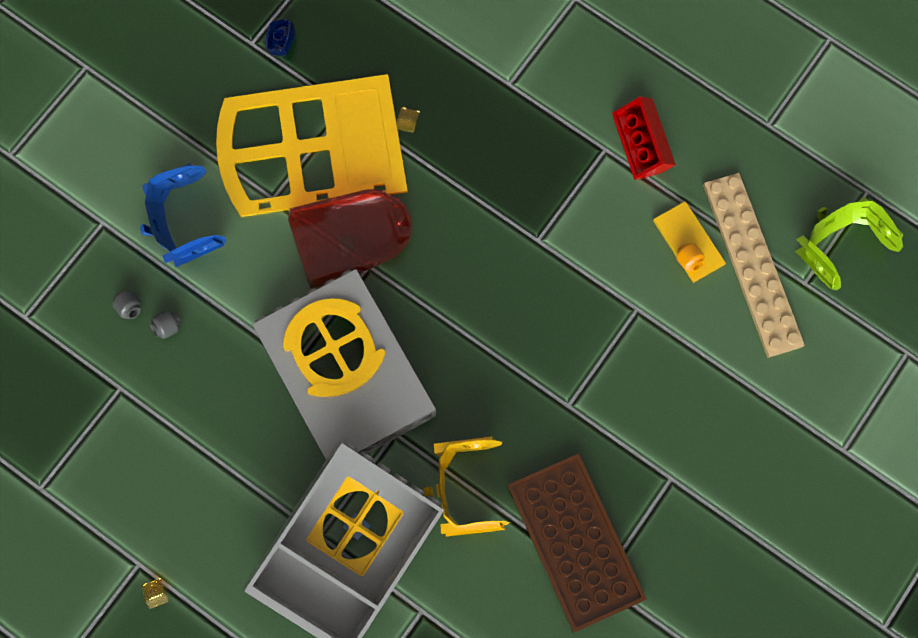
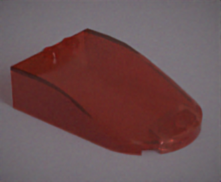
[288,189,412,288]

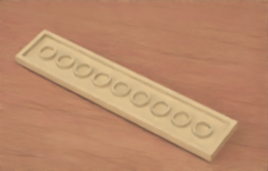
[703,173,805,358]

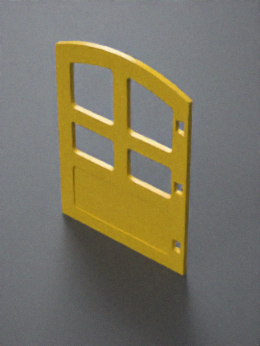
[216,74,408,217]

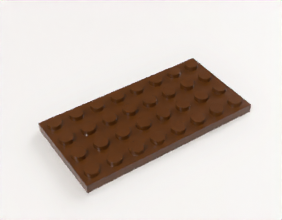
[507,453,647,633]

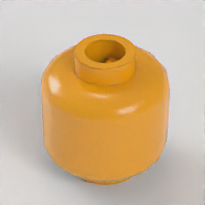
[676,243,705,272]

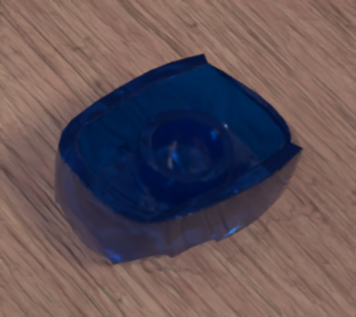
[266,19,295,56]

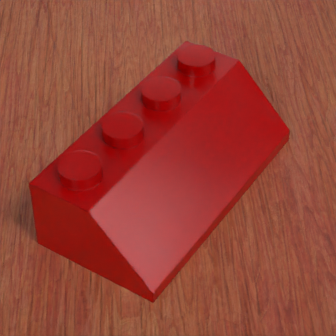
[612,96,676,180]

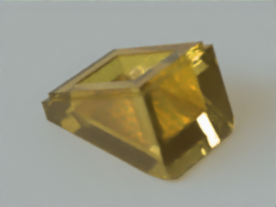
[397,108,419,133]
[142,578,169,609]

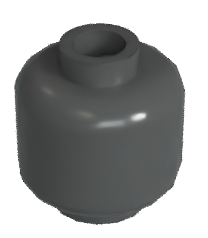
[112,291,142,319]
[150,310,180,339]

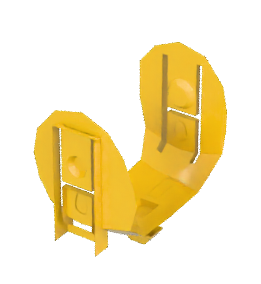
[423,437,511,537]

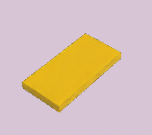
[653,201,726,283]

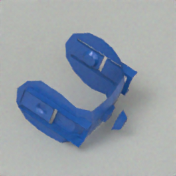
[140,163,227,267]

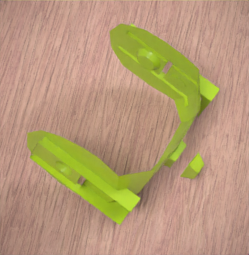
[795,197,903,290]

